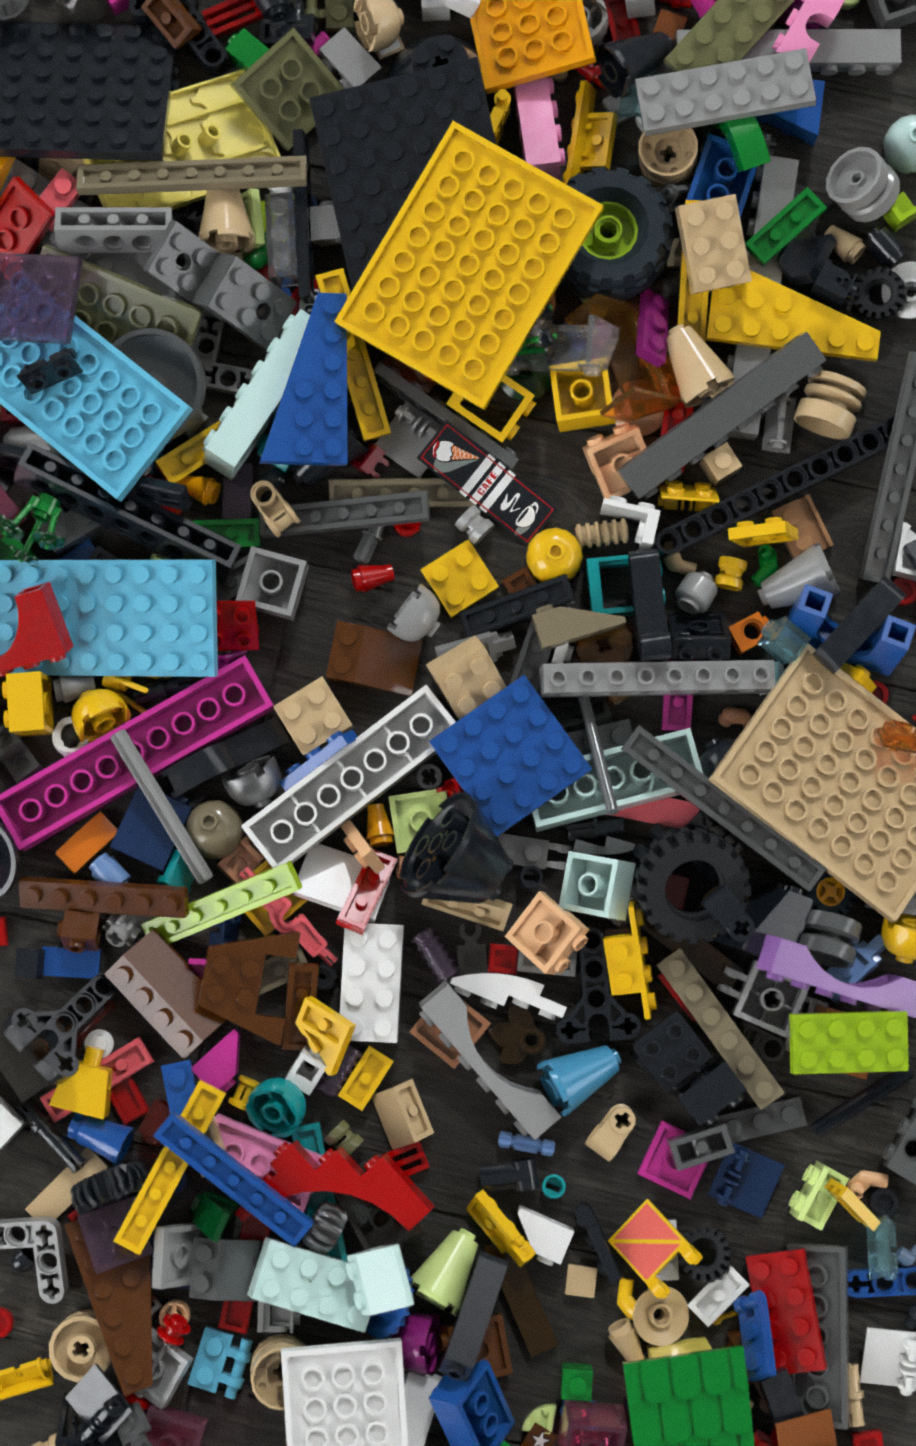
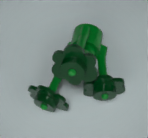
[0,493,65,563]

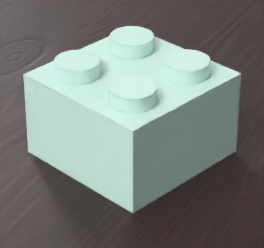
[559,851,636,921]

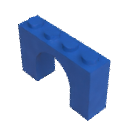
[781,584,916,677]

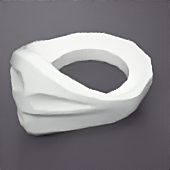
[52,716,89,757]

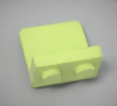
[788,1160,849,1231]

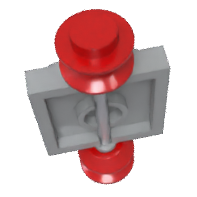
[122,1313,194,1410]

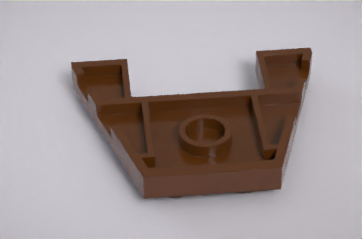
[198,931,301,1045]

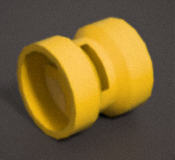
[714,556,747,591]

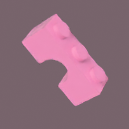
[771,0,845,62]

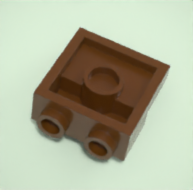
[437,1313,513,1377]

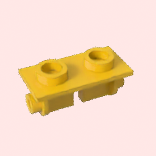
[0,1357,54,1401]

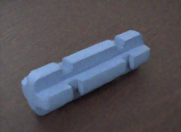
[498,1131,555,1157]

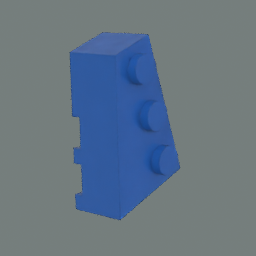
[755,79,825,147]

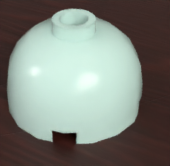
[883,114,916,174]

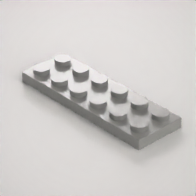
[635,48,816,136]

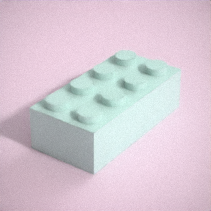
[247,1236,370,1333]

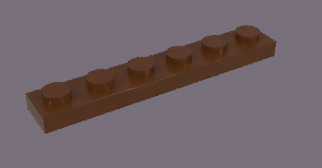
[18,877,189,918]

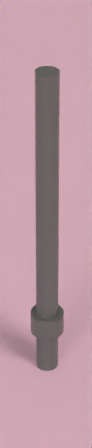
[569,659,619,815]

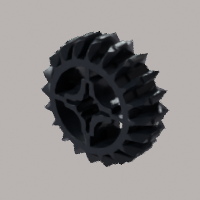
[70,1161,149,1216]

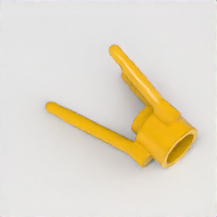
[102,676,174,714]

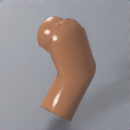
[718,707,752,728]

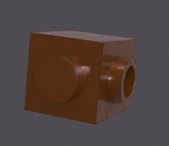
[57,910,103,953]

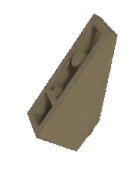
[532,604,626,651]

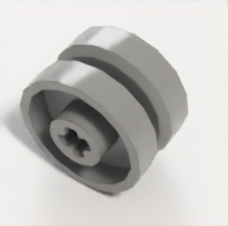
[826,147,900,222]

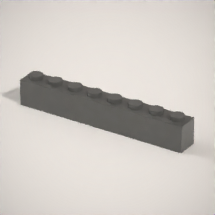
[616,332,826,500]

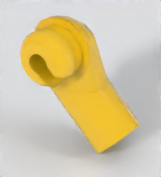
[617,1278,637,1320]

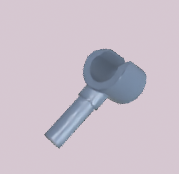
[893,1244,916,1266]

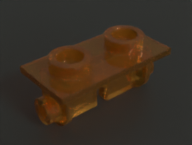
[877,719,916,755]

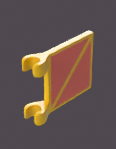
[608,1199,703,1299]

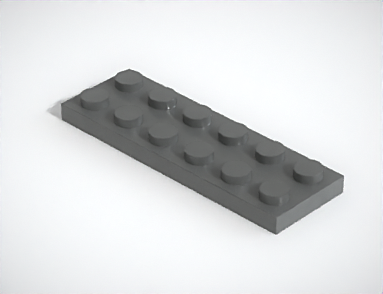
[787,1243,850,1430]

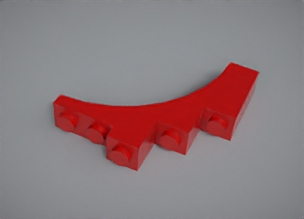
[235,1140,435,1231]

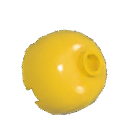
[526,528,583,583]
[71,689,131,743]
[881,913,916,964]

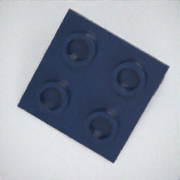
[707,1142,785,1219]

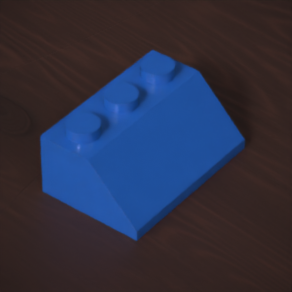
[686,134,757,217]
[429,1360,515,1446]

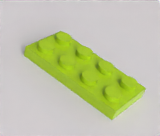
[789,1010,909,1075]

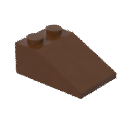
[326,621,423,697]

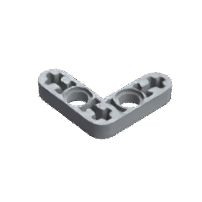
[192,314,252,395]
[0,1216,69,1304]

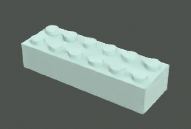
[202,309,310,480]
[531,728,703,832]

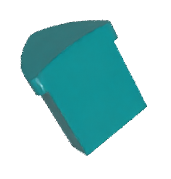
[156,849,194,894]

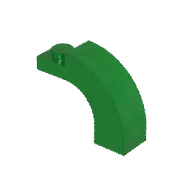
[711,116,771,172]

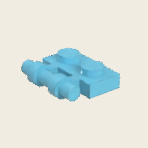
[187,1325,253,1399]

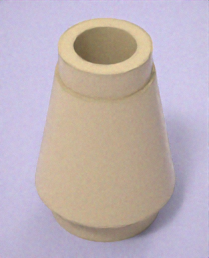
[824,225,866,264]
[608,1318,644,1362]

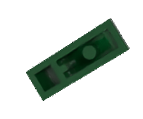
[190,1190,238,1243]

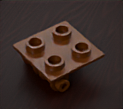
[775,1408,837,1446]

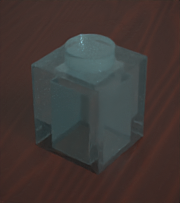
[757,617,811,665]

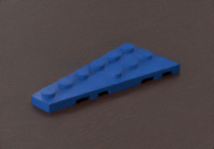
[259,292,347,466]

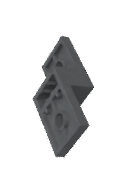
[143,220,297,350]

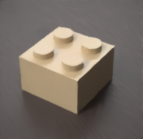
[426,635,506,720]
[273,676,354,758]

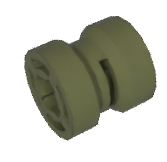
[323,1119,364,1155]

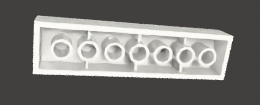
[241,685,455,868]

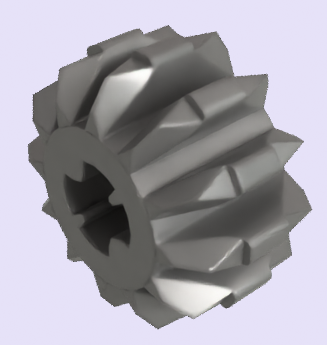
[303,1201,347,1255]

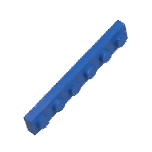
[153,1110,314,1247]

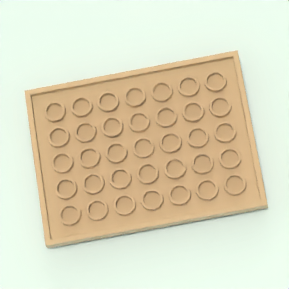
[708,643,916,923]

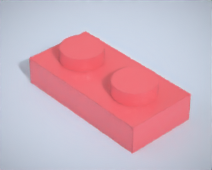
[39,168,80,232]

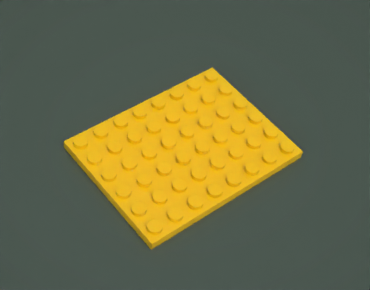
[334,121,604,410]

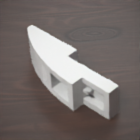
[450,973,567,1021]

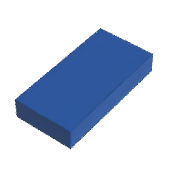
[42,946,102,979]

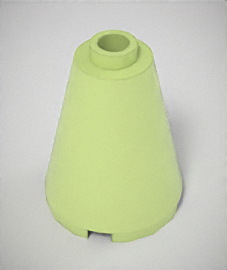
[411,1228,478,1316]

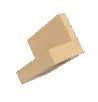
[371,1079,434,1149]

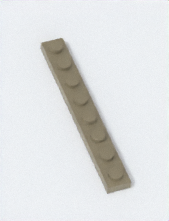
[76,156,308,195]

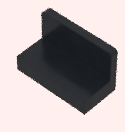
[776,228,837,286]

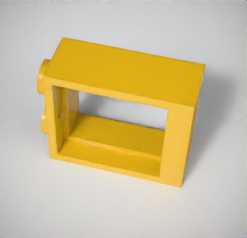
[446,375,536,443]

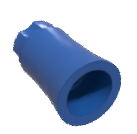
[67,1113,135,1166]

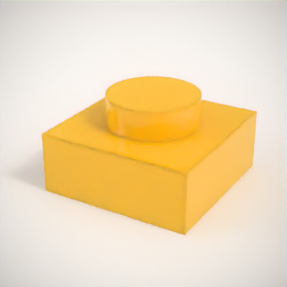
[840,663,877,693]

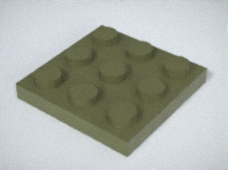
[230,27,344,151]

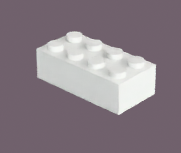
[340,923,404,1043]

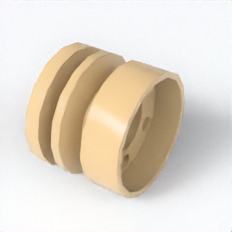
[639,128,698,187]
[793,370,867,440]
[250,1334,306,1411]

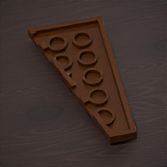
[64,1197,153,1397]

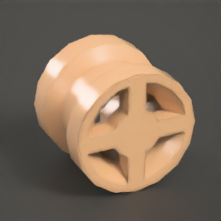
[159,1299,191,1326]

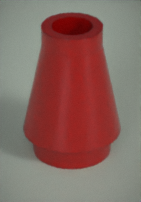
[351,564,395,593]

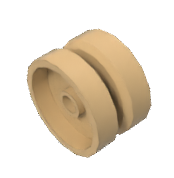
[49,1309,112,1382]

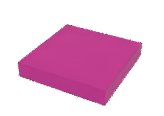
[637,1120,708,1200]

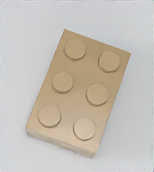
[675,194,752,295]

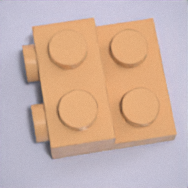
[582,422,646,499]
[505,891,590,975]

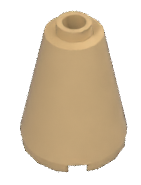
[198,189,255,254]
[665,324,735,408]

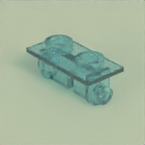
[867,1215,899,1281]

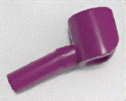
[218,650,247,670]

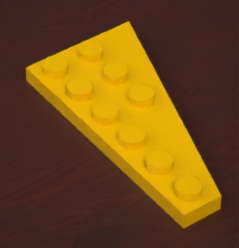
[706,270,881,362]

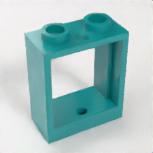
[585,555,666,616]

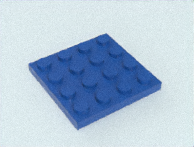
[429,675,592,837]

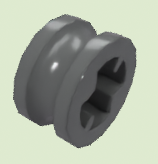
[417,764,442,790]

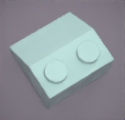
[346,1244,414,1315]

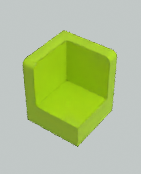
[882,191,916,232]

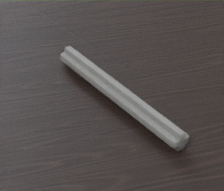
[110,729,213,884]

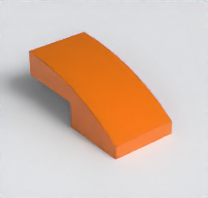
[55,811,118,875]

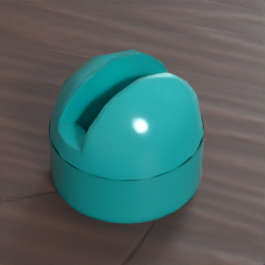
[541,1174,566,1199]

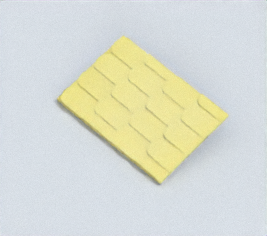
[83,69,281,210]

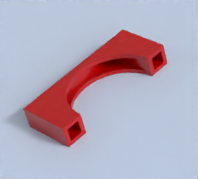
[0,581,74,677]

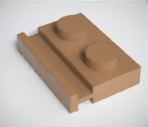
[770,494,834,559]

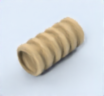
[575,518,629,549]

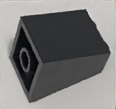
[714,882,813,957]

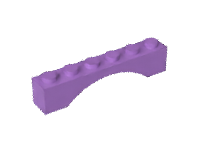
[756,934,916,1018]

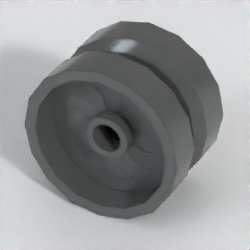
[799,909,862,968]

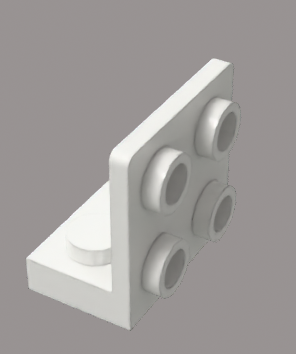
[600,496,660,550]

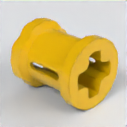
[228,1075,260,1111]

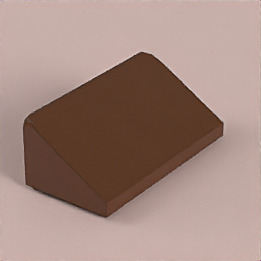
[141,0,202,49]

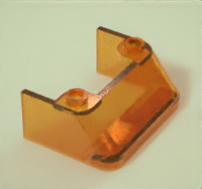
[564,293,682,422]

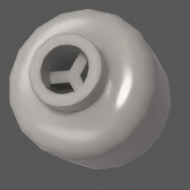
[675,571,718,615]

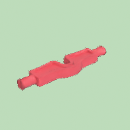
[239,866,338,967]

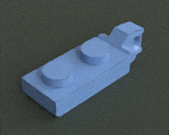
[826,934,886,1005]

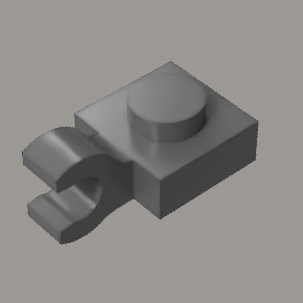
[116,1403,152,1446]

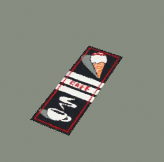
[417,420,558,546]

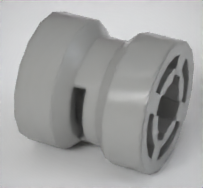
[455,505,494,545]

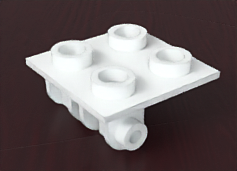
[860,1327,916,1396]

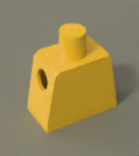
[49,1046,113,1119]

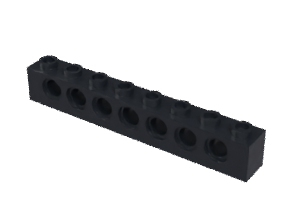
[13,443,241,584]

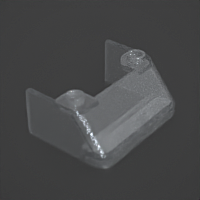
[506,315,619,376]

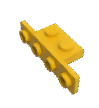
[563,80,618,184]
[603,900,657,1020]

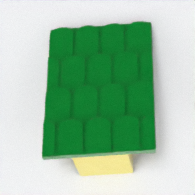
[622,1336,755,1446]

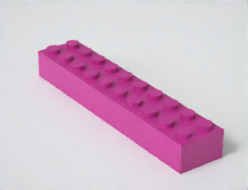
[0,655,275,851]

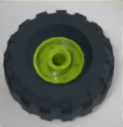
[560,167,673,304]

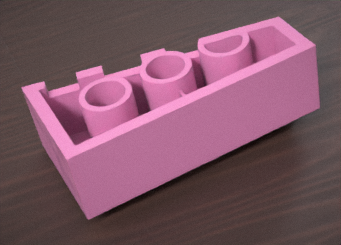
[513,77,566,181]

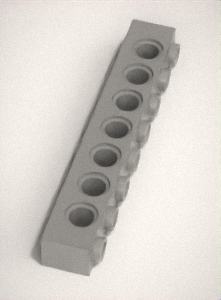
[539,660,775,698]

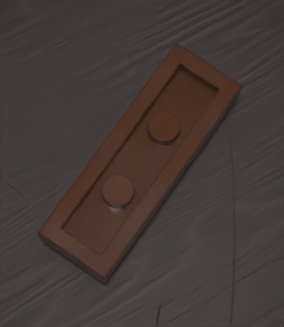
[282,962,319,1050]

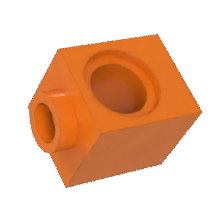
[729,611,773,656]

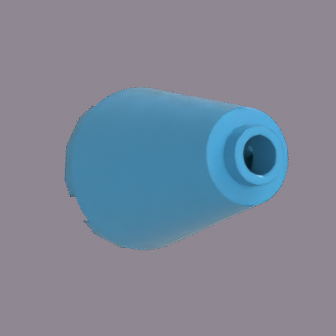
[537,1045,621,1116]

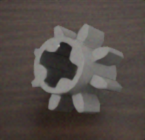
[102,914,141,947]

